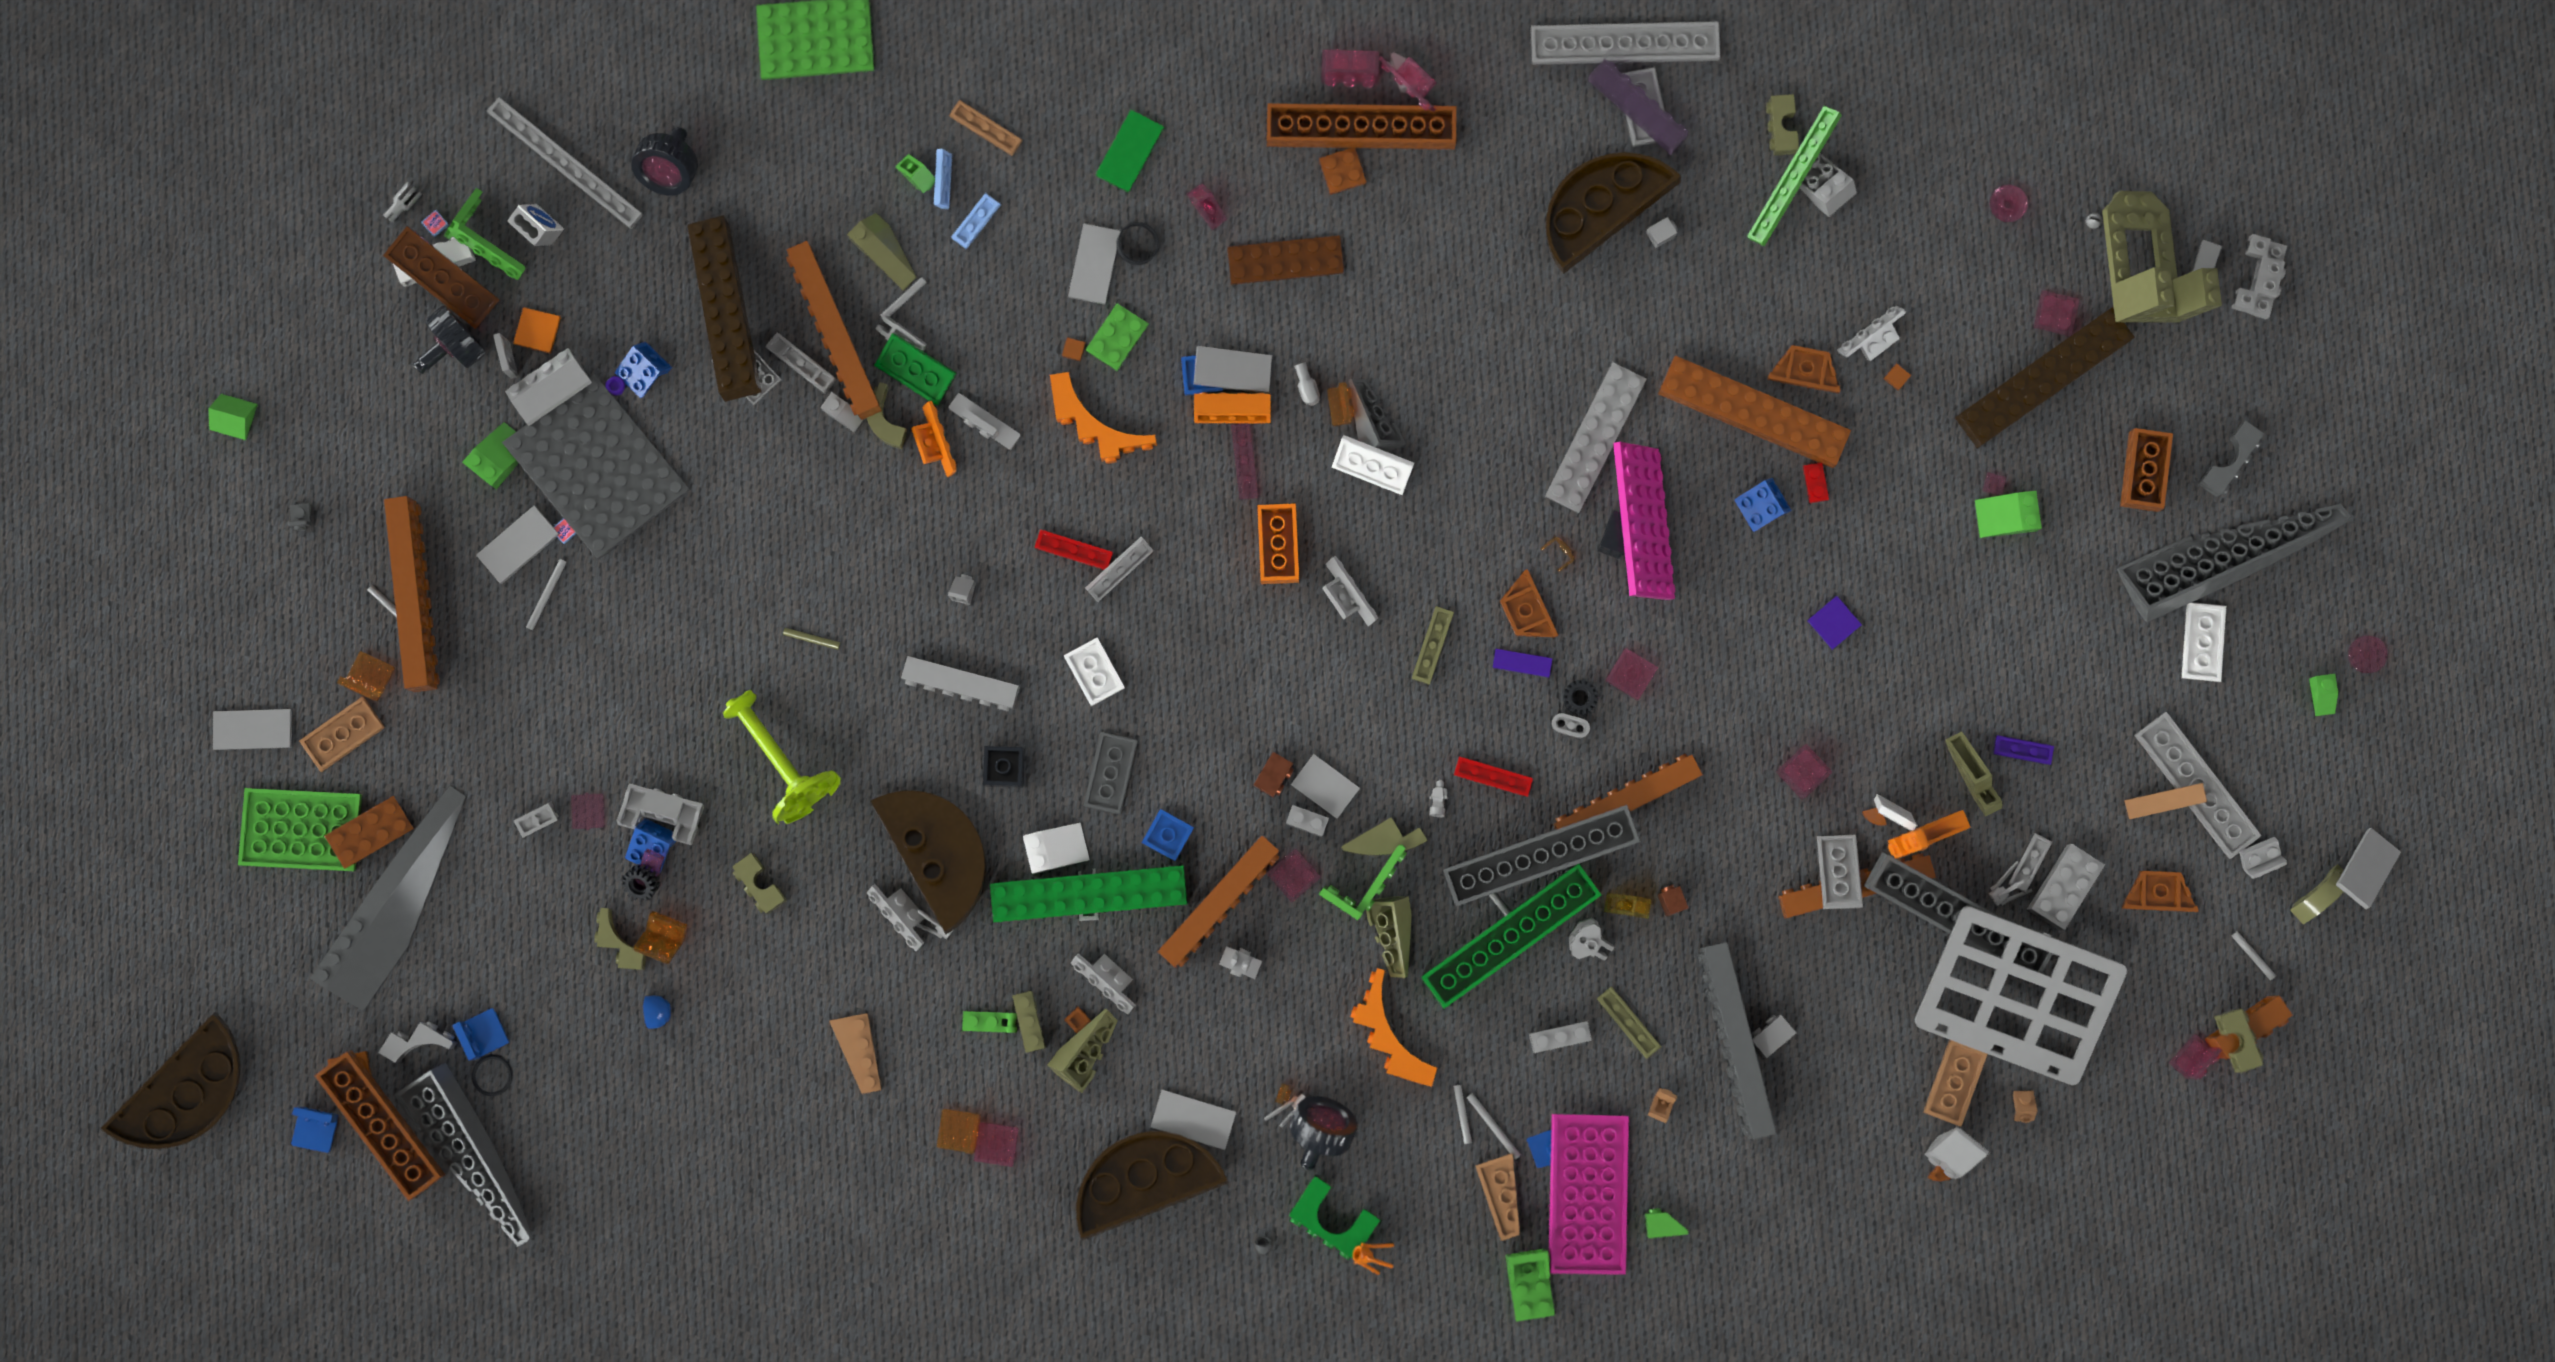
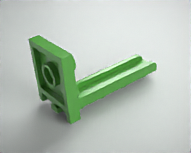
[444,188,525,280]
[1319,844,1407,920]

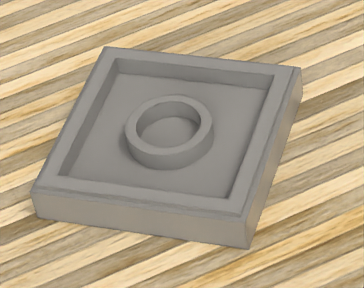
[493,333,518,379]

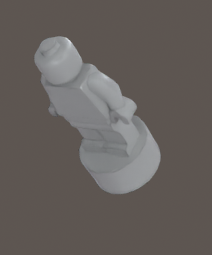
[1429,780,1448,818]

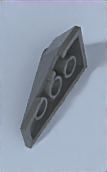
[1349,379,1405,452]

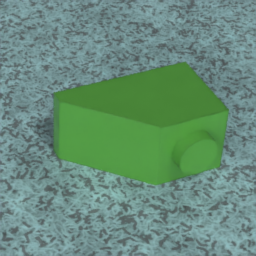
[896,154,935,193]
[2309,674,2338,716]
[1645,1208,1688,1238]

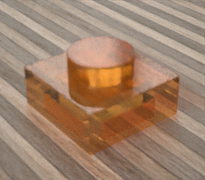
[1275,1083,1291,1104]

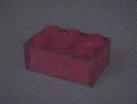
[1321,49,1379,87]

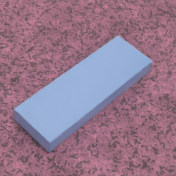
[934,149,952,209]
[951,193,1001,249]

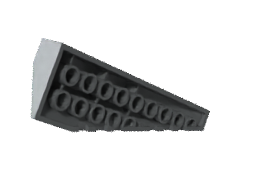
[394,1063,533,1246]

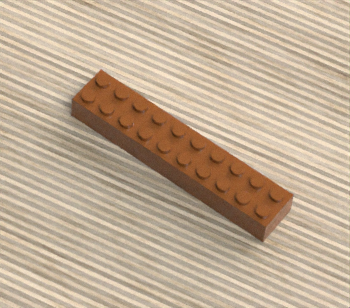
[1267,103,1456,149]
[1658,356,1851,468]
[384,496,440,692]

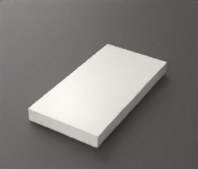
[1332,435,1414,495]
[2182,602,2226,682]
[1874,794,1917,831]

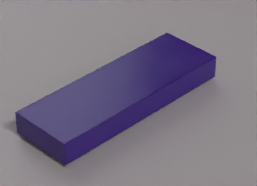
[1492,649,1552,678]
[1993,735,2054,765]

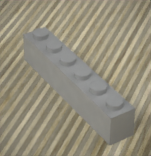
[901,656,1020,711]

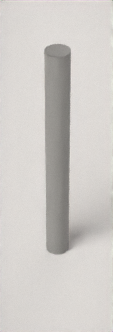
[526,559,567,631]
[1466,1093,1521,1159]

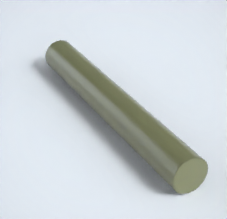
[783,628,840,650]

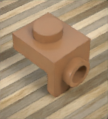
[1648,1088,1677,1123]
[2013,1091,2037,1123]

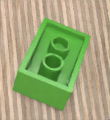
[462,422,518,490]
[1975,491,2041,538]

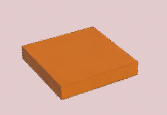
[513,307,561,353]

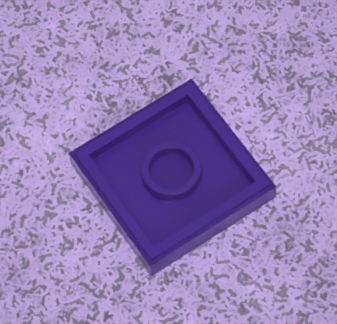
[1807,596,1862,650]

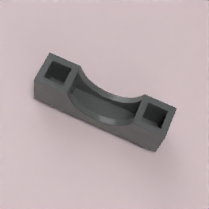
[2198,420,2264,497]

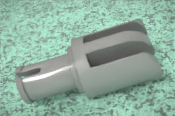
[383,181,422,223]
[1294,363,1320,405]

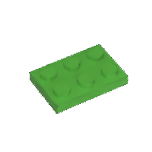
[1086,304,1149,371]

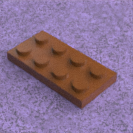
[324,796,414,869]

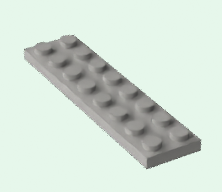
[1545,362,1647,513]
[2134,712,2261,859]

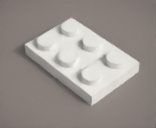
[1064,638,1125,707]

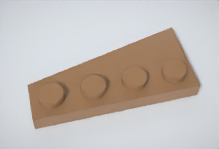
[829,1013,882,1094]
[1476,1153,1520,1241]

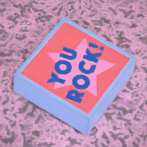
[421,210,449,237]
[554,518,576,544]

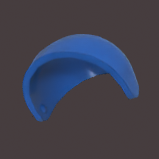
[643,995,671,1029]

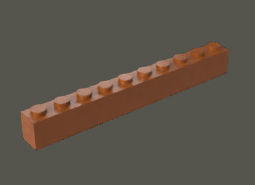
[786,241,882,420]

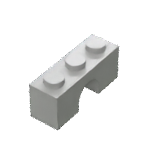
[1529,1021,1592,1053]

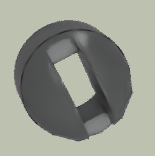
[1256,1237,1271,1255]

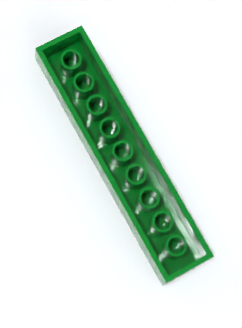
[1420,864,1601,1009]
[990,866,1187,922]

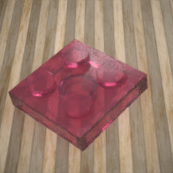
[2033,290,2079,336]
[1605,648,1658,701]
[1267,848,1321,903]
[974,1122,1019,1167]

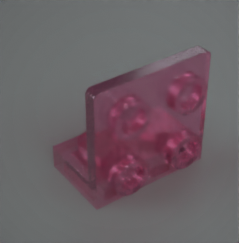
[2169,1034,2222,1079]

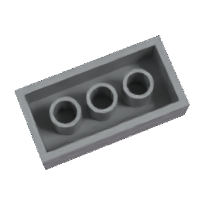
[2026,844,2105,931]

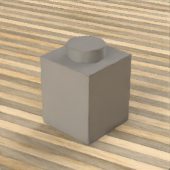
[1646,217,1677,248]

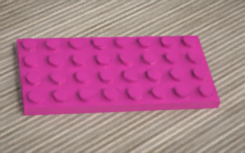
[1613,442,1675,600]
[1549,1114,1629,1274]

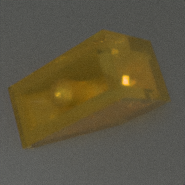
[1604,893,1651,919]

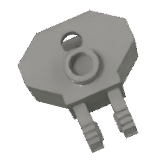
[1568,918,1615,961]
[1219,946,1262,979]

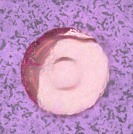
[2348,636,2387,673]

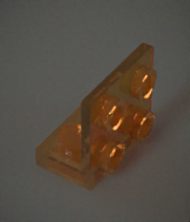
[337,651,395,702]
[633,911,688,964]
[937,1109,981,1154]

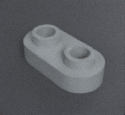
[1552,713,1590,738]

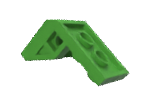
[1506,1249,1555,1321]

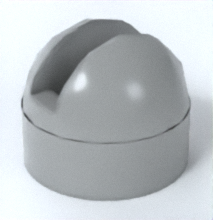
[2086,213,2102,229]

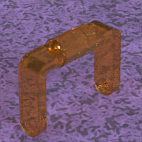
[1540,537,1574,572]

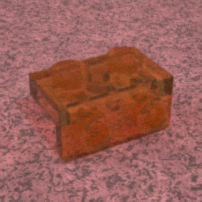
[1327,382,1355,426]

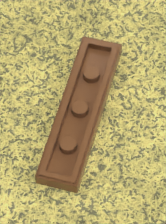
[949,100,1022,156]
[2124,783,2207,819]

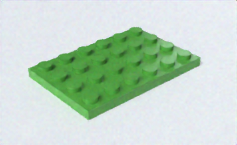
[756,0,874,80]
[238,788,362,872]

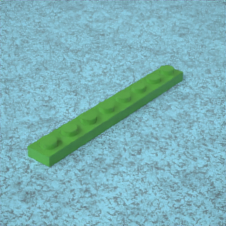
[1747,106,1842,246]

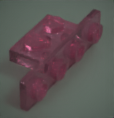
[1379,56,1437,112]

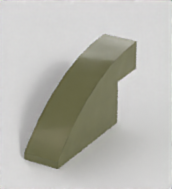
[1945,732,2002,817]
[1341,817,1428,856]

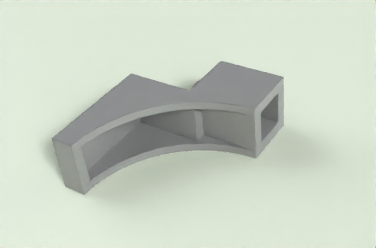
[379,1021,458,1063]

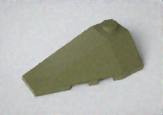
[847,213,917,291]
[1366,896,1412,978]
[1048,1009,1118,1093]

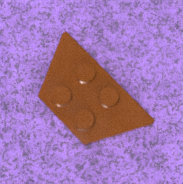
[1767,345,1840,394]
[1500,569,1558,638]
[2122,871,2198,912]

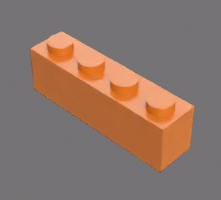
[1194,392,1270,423]

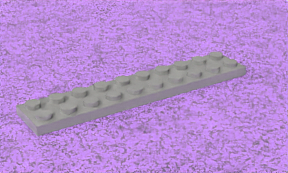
[1531,22,1720,65]

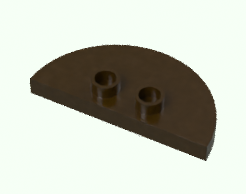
[1546,153,1681,274]
[871,791,986,935]
[100,1012,241,1149]
[1076,1131,1229,1241]

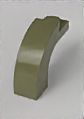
[867,382,908,449]
[2290,864,2344,924]

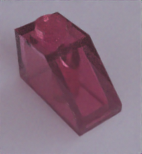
[1187,183,1227,230]

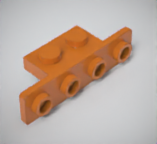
[912,401,956,477]

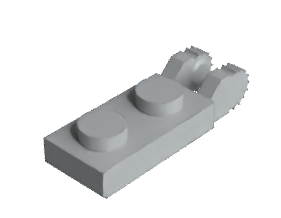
[876,315,928,352]

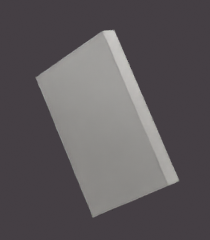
[1291,754,1360,819]

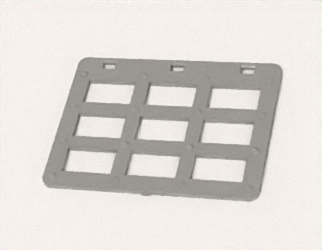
[1915,906,2127,1085]

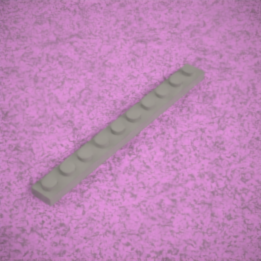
[487,97,643,229]

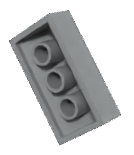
[505,348,592,426]

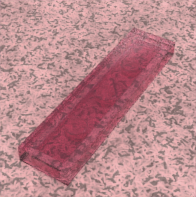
[1231,423,1258,500]

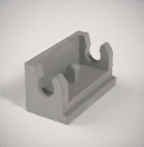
[514,801,559,838]

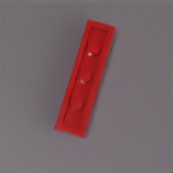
[1034,529,1113,570]
[1454,757,1533,797]

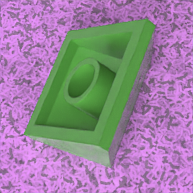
[209,394,258,440]

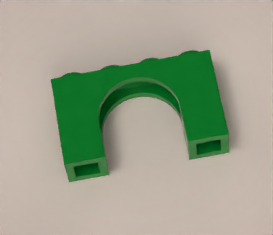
[1289,1176,1380,1260]

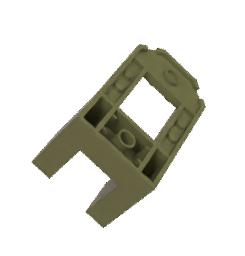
[2102,191,2222,323]

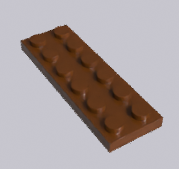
[383,226,500,329]
[1227,236,1344,285]

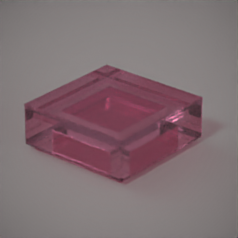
[1982,472,2006,496]

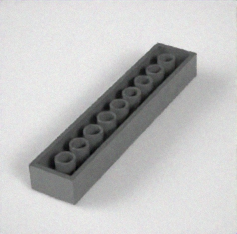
[1443,805,1641,906]
[1864,852,2053,973]
[1697,942,1776,1139]

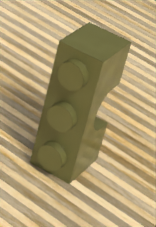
[1766,94,1799,156]
[732,853,787,914]
[1013,991,1046,1053]
[2214,1009,2263,1073]

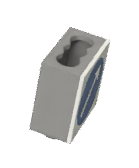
[507,204,564,246]

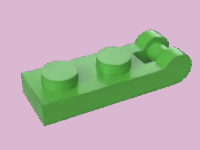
[962,1011,1018,1033]

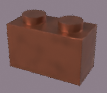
[1254,752,1294,798]
[1658,885,1688,916]

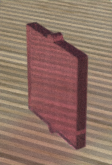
[571,793,604,830]

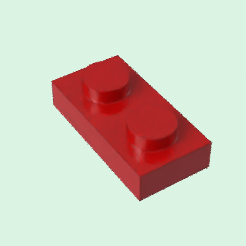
[1803,463,1829,504]

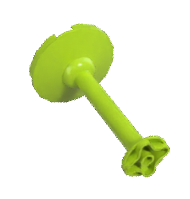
[723,690,841,824]

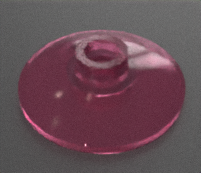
[1990,185,2028,222]

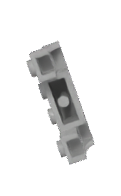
[2232,234,2287,319]
[616,783,704,845]

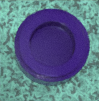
[606,376,626,396]

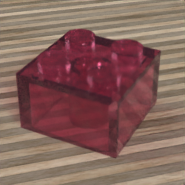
[1775,744,1832,800]

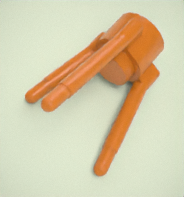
[1353,1243,1394,1275]

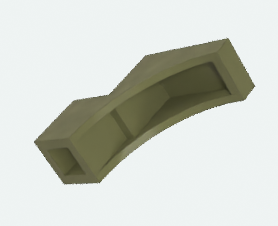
[595,908,647,970]

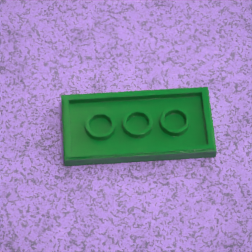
[1095,110,1164,193]
[874,333,957,406]

